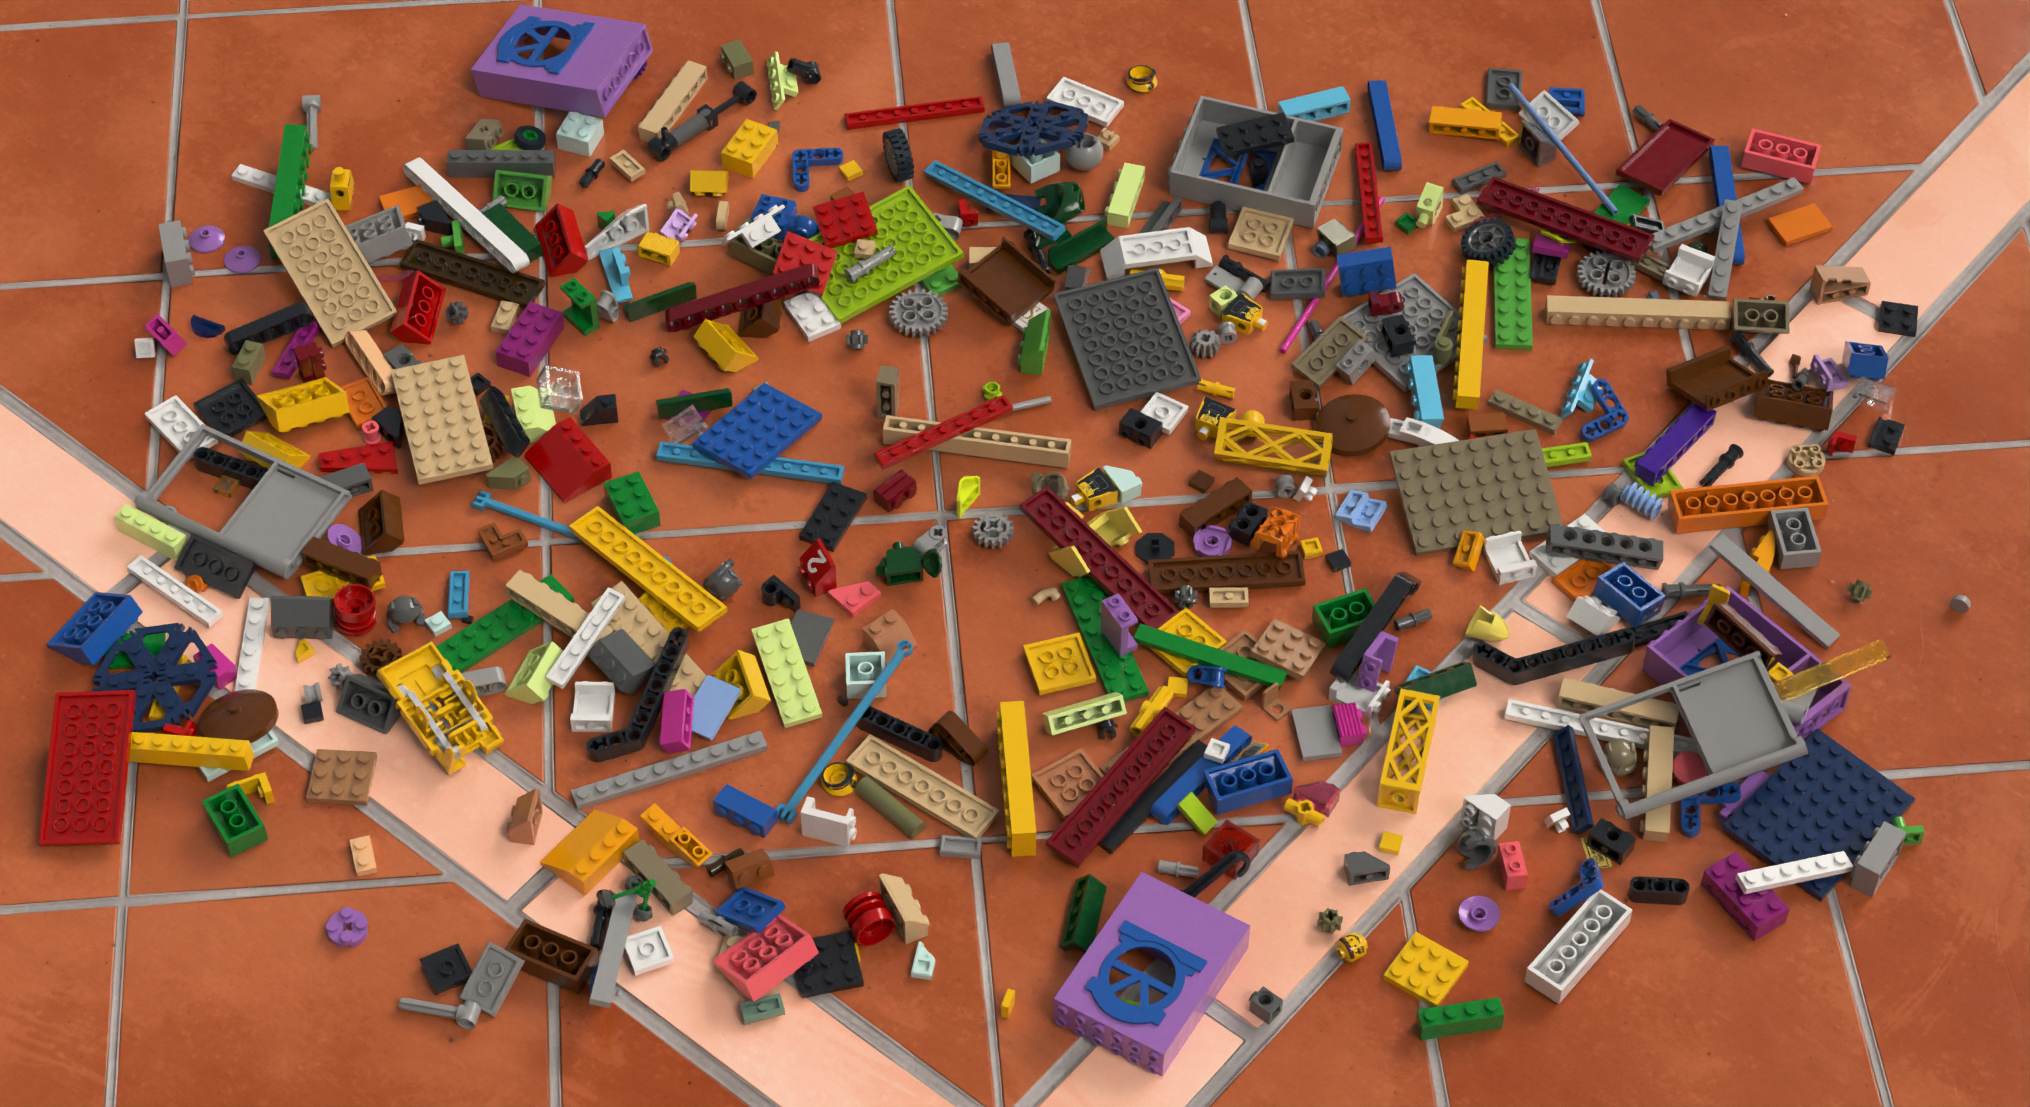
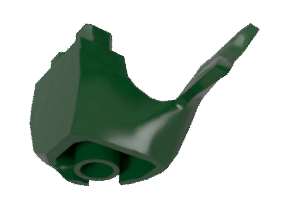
[1034,182,1086,248]

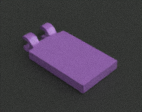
[1718,771,1770,824]

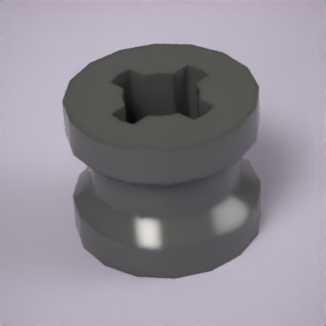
[1601,483,1623,506]

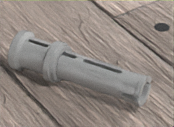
[844,245,897,283]

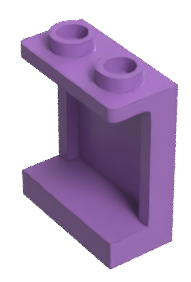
[1101,594,1138,657]
[1356,631,1399,692]

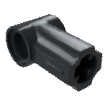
[786,58,821,84]
[1209,201,1228,234]

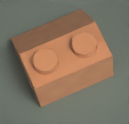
[862,609,918,665]
[506,788,543,845]

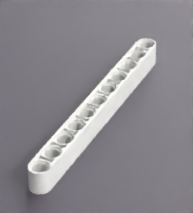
[403,157,530,273]

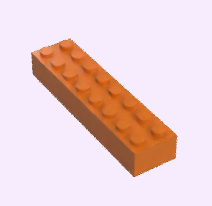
[1667,476,1828,534]

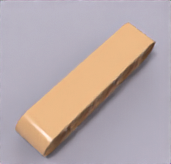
[345,330,396,395]

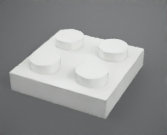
[1141,392,1188,435]
[624,926,675,976]

